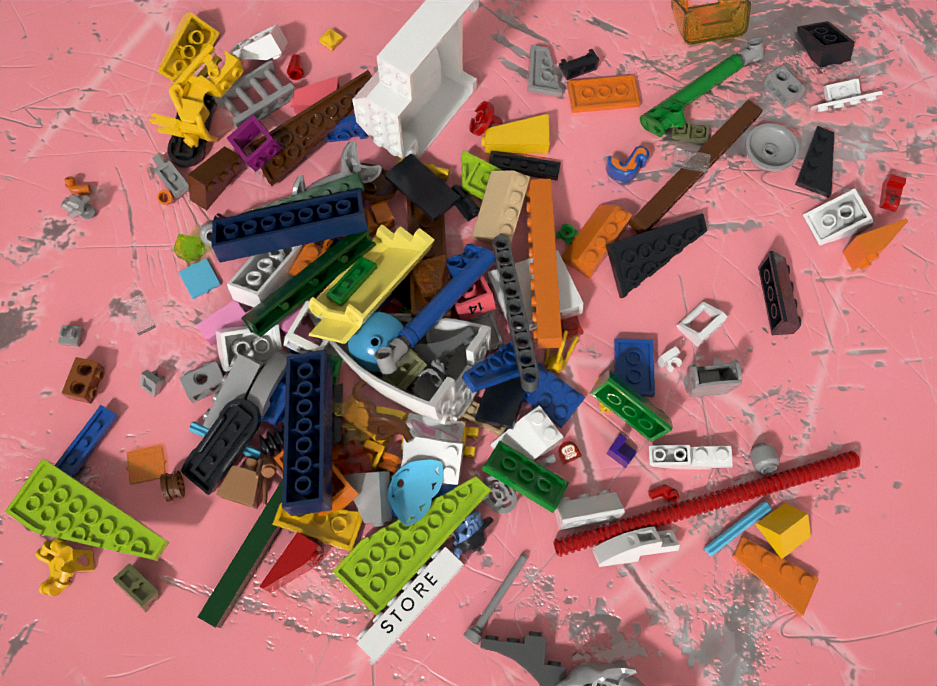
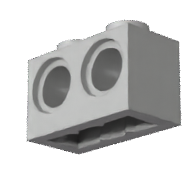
[763,65,806,109]

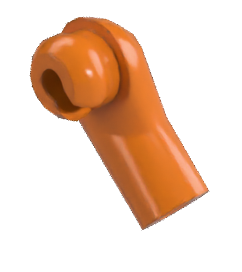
[64,176,91,194]

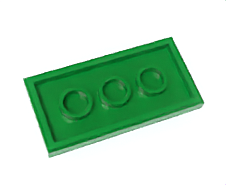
[482,440,569,513]

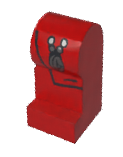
[879,174,907,212]

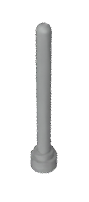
[463,554,527,645]

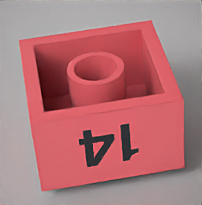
[449,275,496,321]

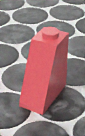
[291,77,340,115]

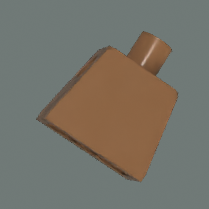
[216,458,263,509]

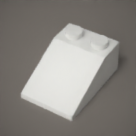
[229,24,288,60]
[803,188,874,246]
[215,324,282,372]
[491,406,564,461]
[401,435,465,485]

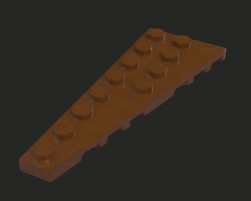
[248,70,372,186]

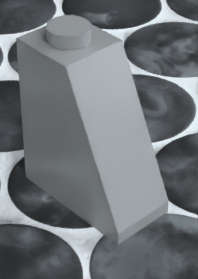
[344,471,392,527]

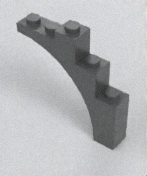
[372,327,475,371]
[480,631,566,686]

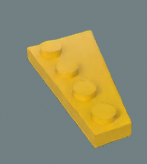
[272,503,362,552]

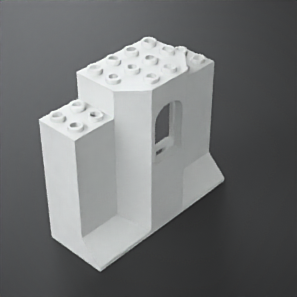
[352,0,479,160]

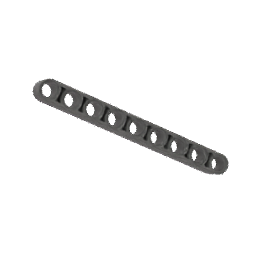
[493,235,539,392]

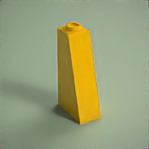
[482,114,550,154]

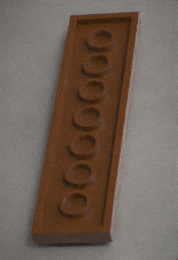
[407,198,451,318]

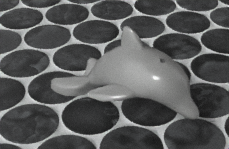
[292,141,382,195]
[555,660,645,686]

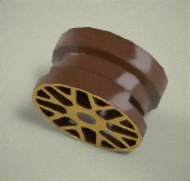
[160,470,185,502]

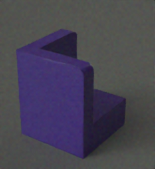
[606,434,637,468]

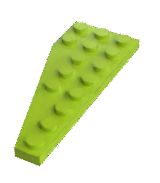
[332,476,491,616]

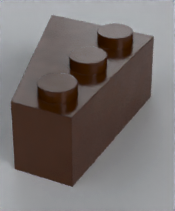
[188,146,242,211]

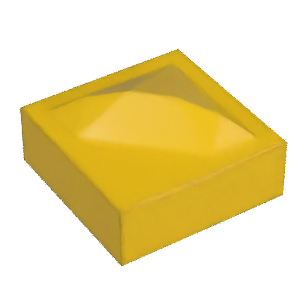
[319,28,343,51]

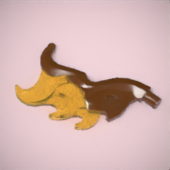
[332,379,414,443]

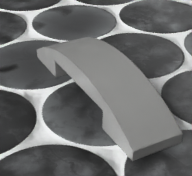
[247,350,295,420]

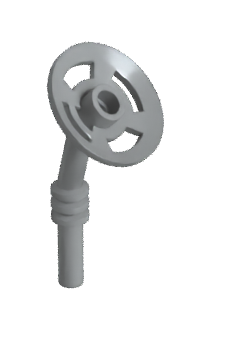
[483,454,557,514]

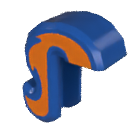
[605,146,649,182]

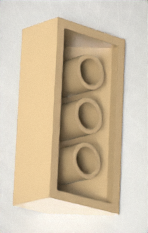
[472,171,530,248]

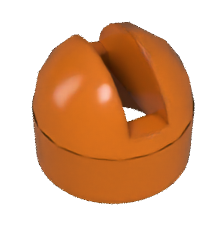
[157,190,174,205]

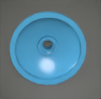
[348,312,404,372]

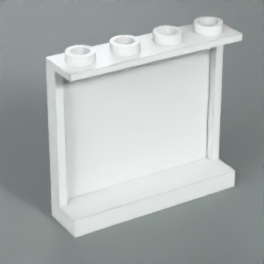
[488,250,584,332]

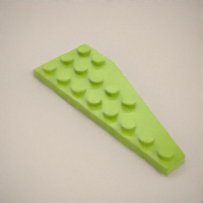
[5,458,169,561]

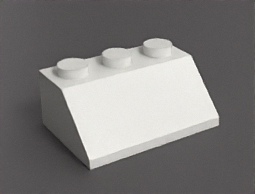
[555,490,625,530]

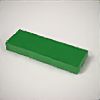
[326,257,377,306]

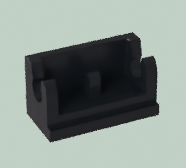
[559,49,599,81]

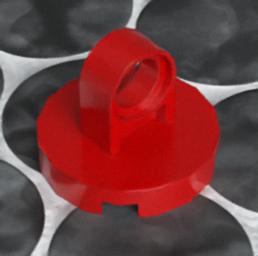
[469,101,503,136]

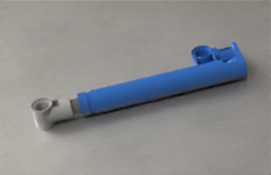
[374,244,496,374]

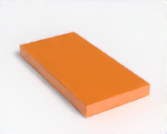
[567,74,641,113]

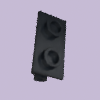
[452,184,480,222]

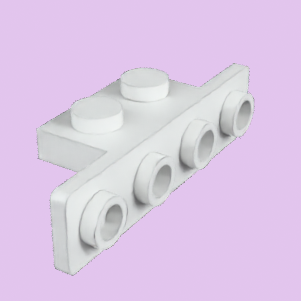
[811,78,883,112]

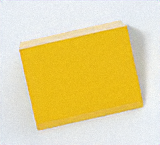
[755,503,811,559]

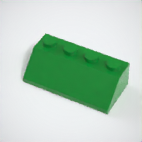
[589,370,673,442]

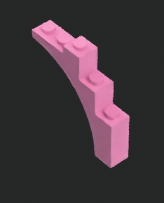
[196,300,321,346]

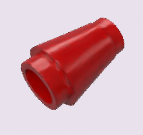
[287,54,304,80]

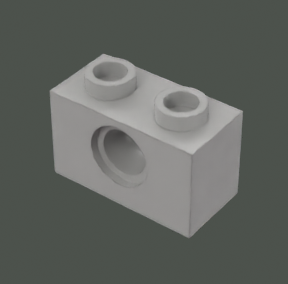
[180,361,224,403]

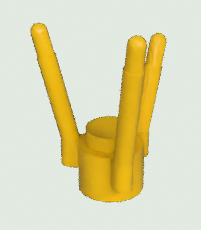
[544,330,579,373]

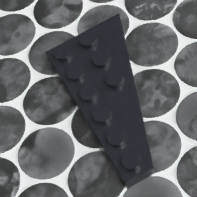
[605,213,708,298]

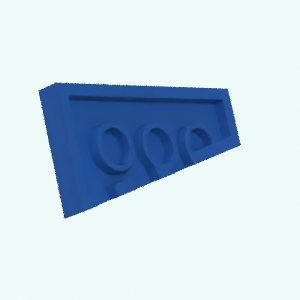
[462,340,530,393]

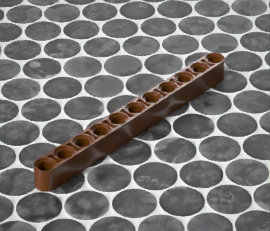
[629,100,763,233]

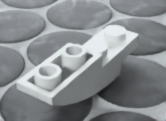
[649,445,733,470]
[592,526,680,567]

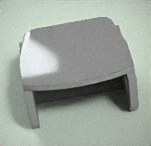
[684,358,742,397]

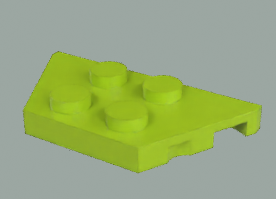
[461,150,503,200]

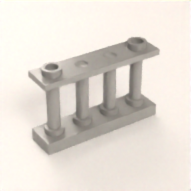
[213,60,295,129]

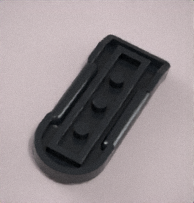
[167,94,216,167]
[181,399,261,495]

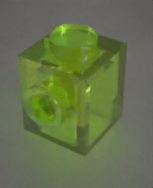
[173,234,205,262]

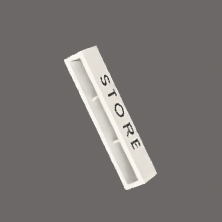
[356,547,464,662]

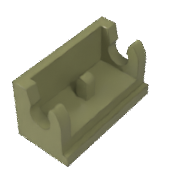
[382,347,427,391]
[113,563,159,613]

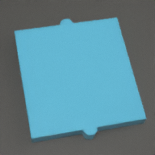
[179,258,221,299]

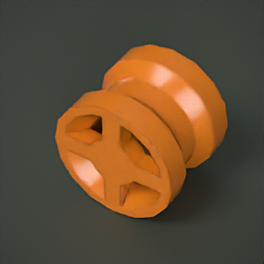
[377,452,402,475]

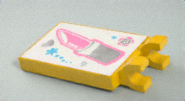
[400,412,479,459]

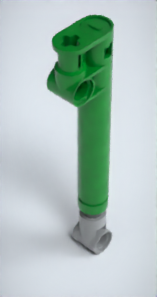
[639,37,765,137]

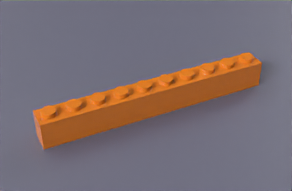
[526,179,562,348]

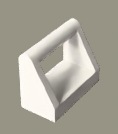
[676,302,728,347]

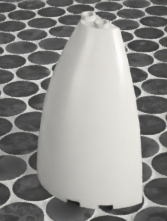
[329,313,491,425]

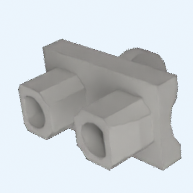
[60,193,95,219]

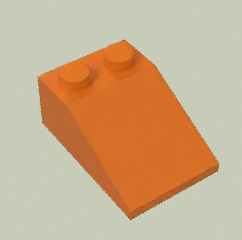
[842,218,908,271]

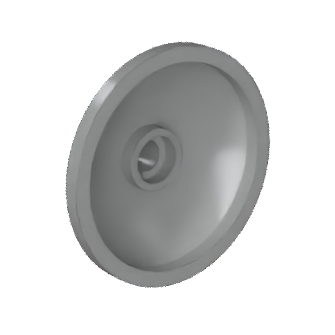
[745,123,800,171]

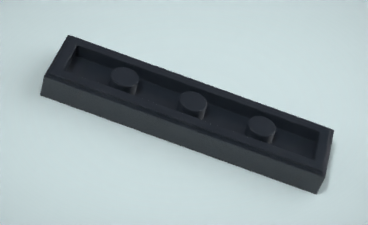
[489,151,561,181]

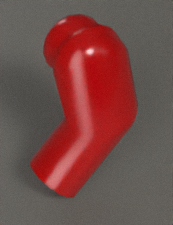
[648,484,680,502]

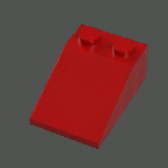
[259,532,324,593]

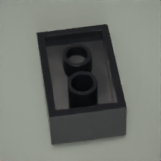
[797,21,855,67]

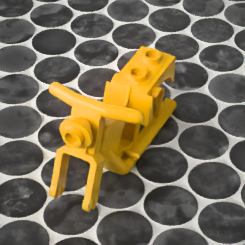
[149,43,244,148]

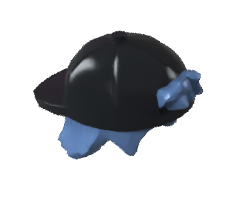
[452,510,494,559]

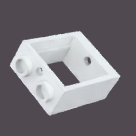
[284,300,329,354]

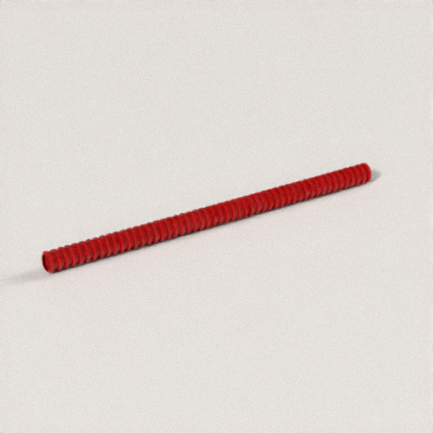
[553,450,860,557]

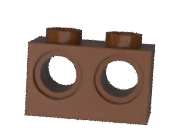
[62,357,105,404]

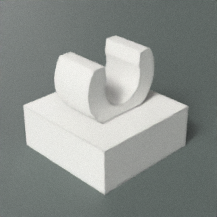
[657,346,682,372]

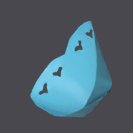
[388,459,444,526]

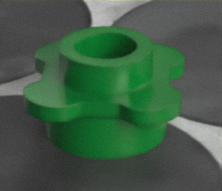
[556,224,578,244]

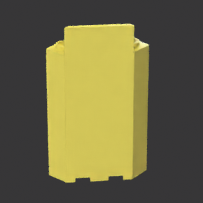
[308,225,435,344]

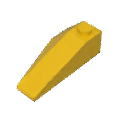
[157,12,220,81]

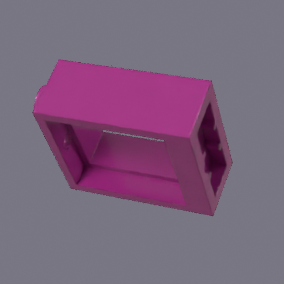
[227,114,282,172]

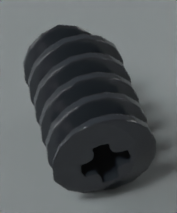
[259,425,284,457]

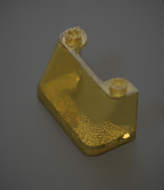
[671,0,751,45]

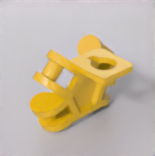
[35,538,95,597]

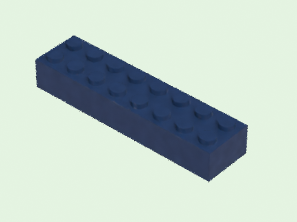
[212,188,369,263]
[282,350,333,516]

